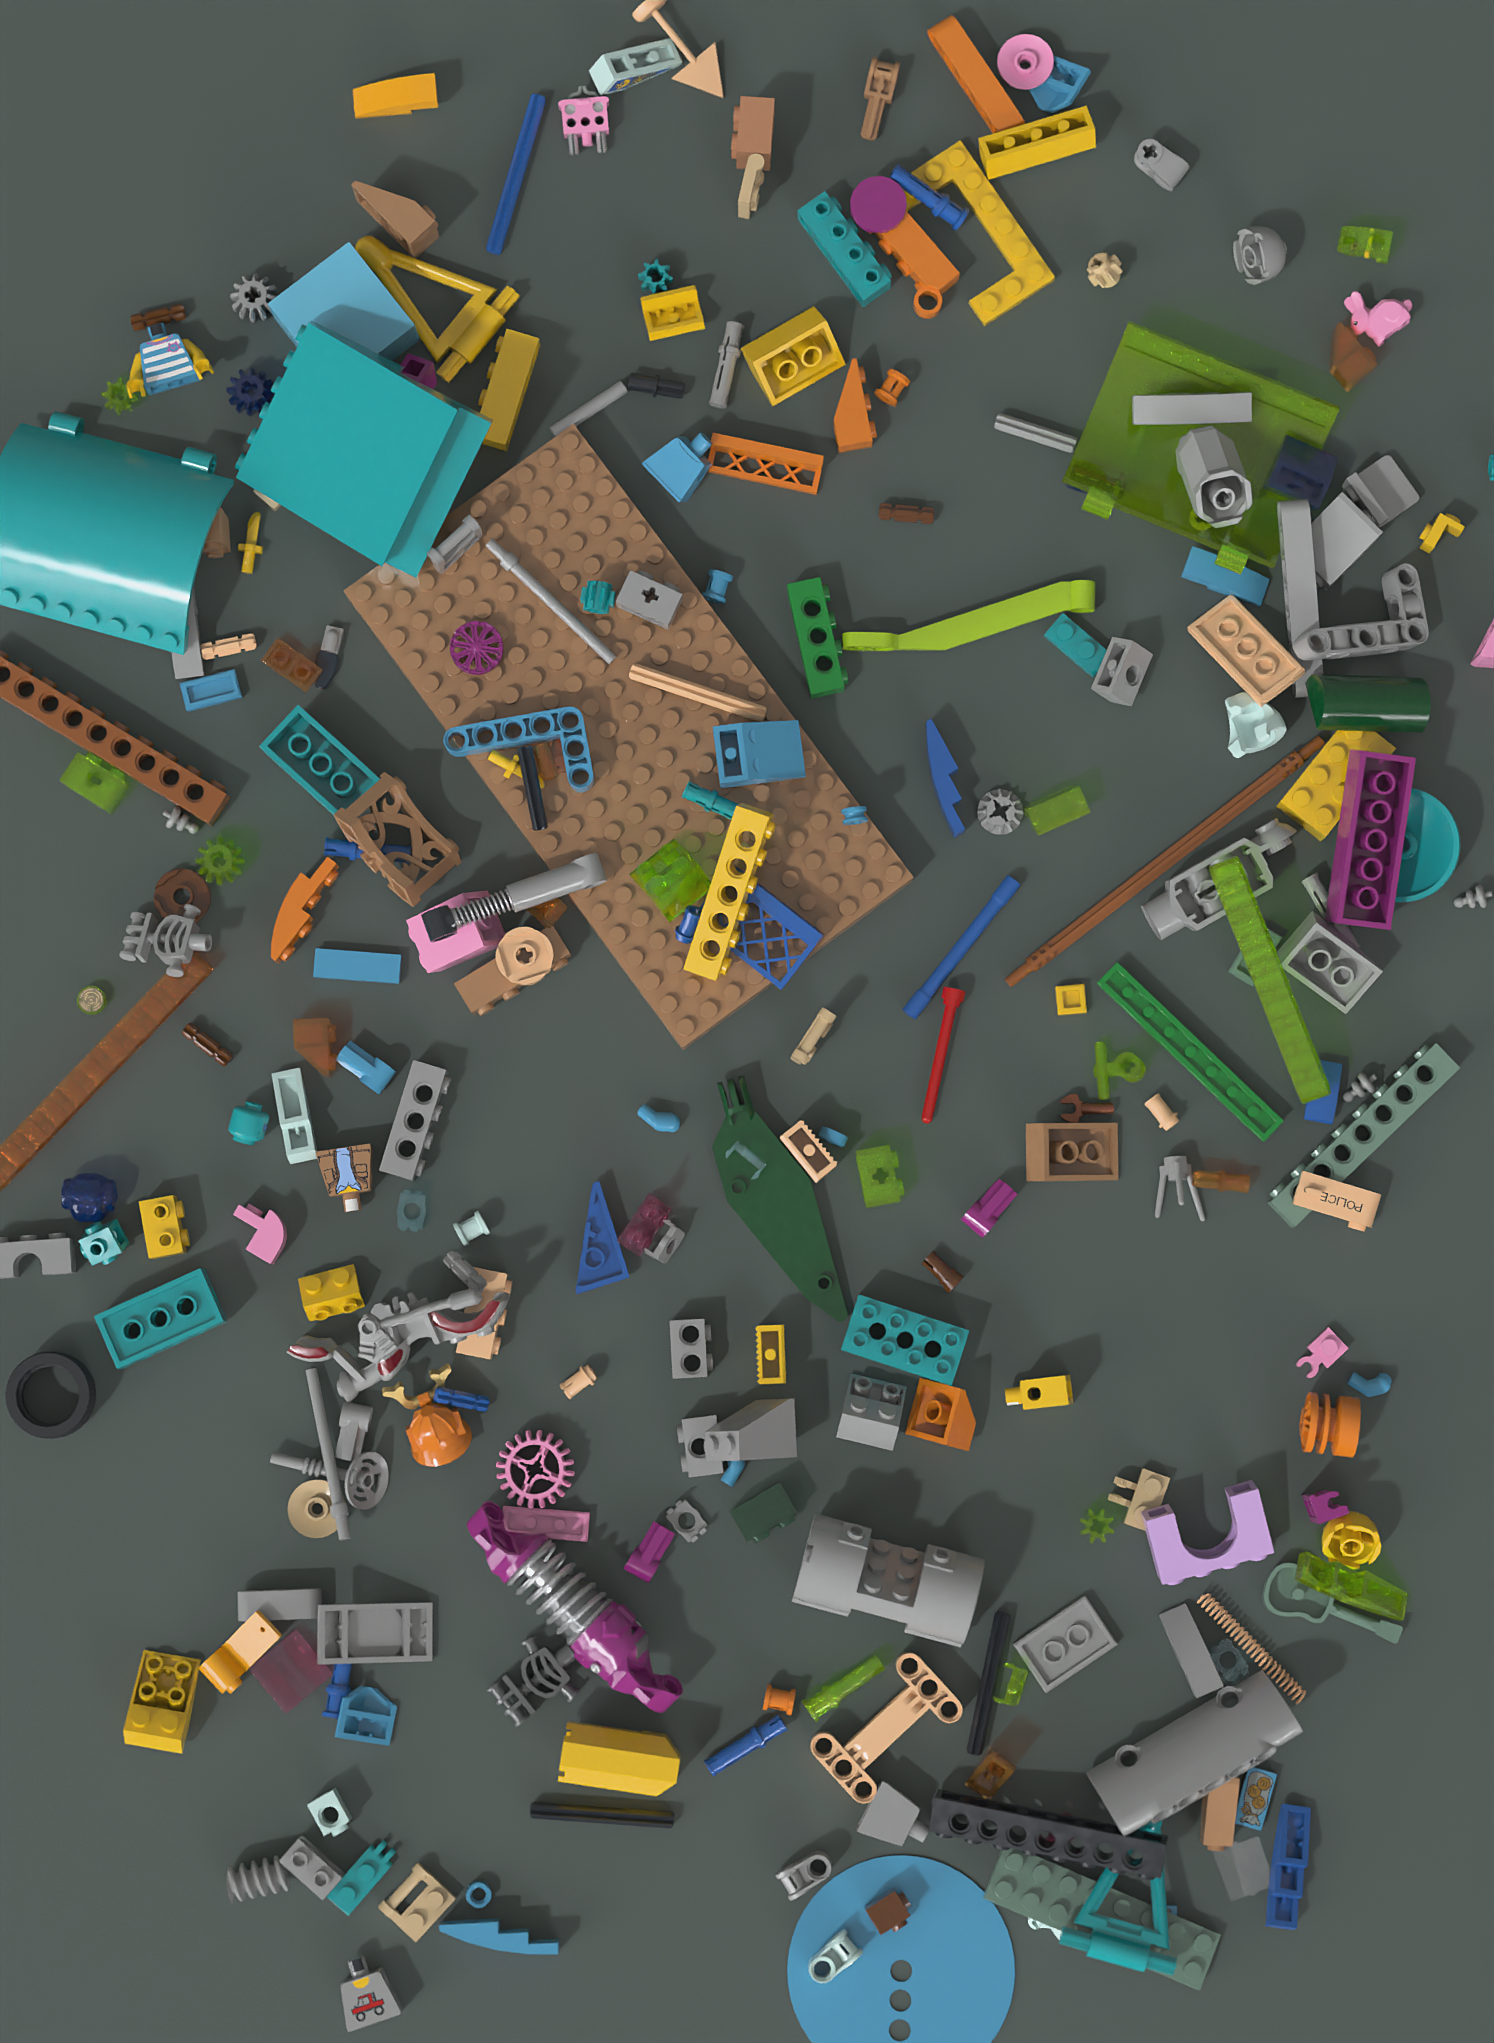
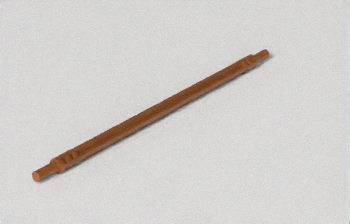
[1004,736,1325,987]

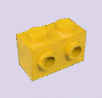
[139,1195,190,1259]

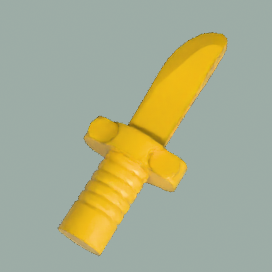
[238,512,263,574]
[488,749,545,789]

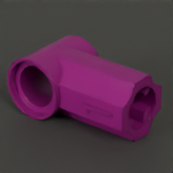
[961,1179,1018,1238]
[623,1521,675,1583]

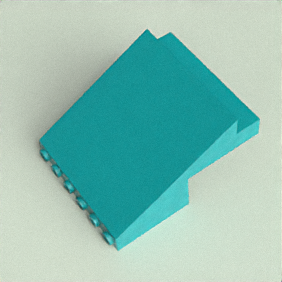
[235,321,493,578]

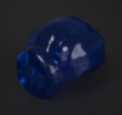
[61,1173,118,1223]

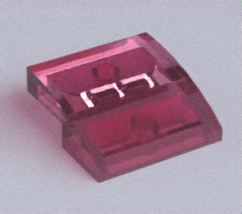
[249,1630,333,1715]

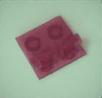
[617,1193,671,1257]

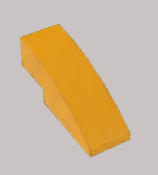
[353,73,438,118]

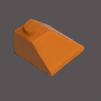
[905,1378,976,1451]

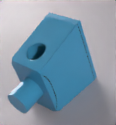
[642,432,713,502]

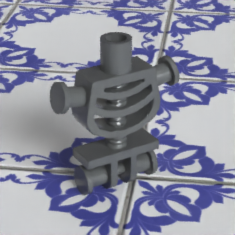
[487,1635,580,1727]

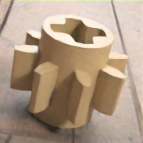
[1086,252,1123,288]

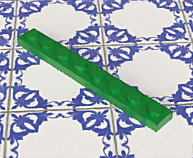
[1096,962,1283,1142]

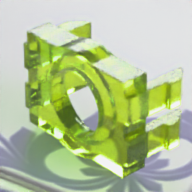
[993,1663,1028,1706]

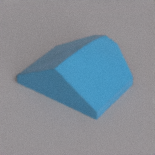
[1029,55,1091,114]
[335,1686,397,1746]

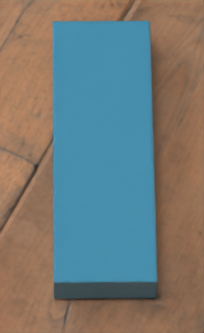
[313,948,402,984]

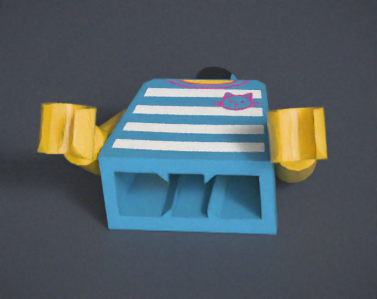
[126,323,214,398]

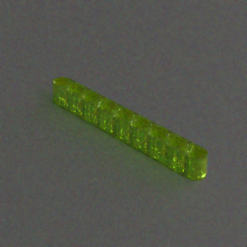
[1209,856,1331,1104]

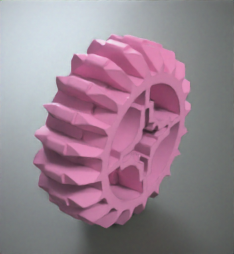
[496,1430,575,1508]

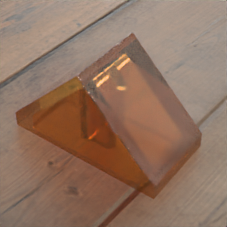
[965,1747,1016,1800]

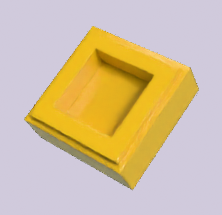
[1055,984,1087,1016]

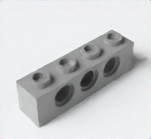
[379,1060,451,1181]

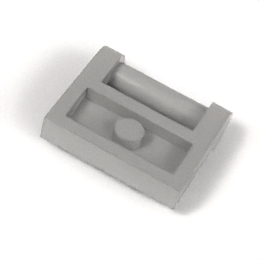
[426,515,483,574]

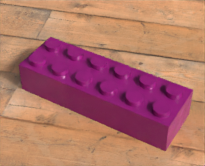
[1325,749,1416,930]

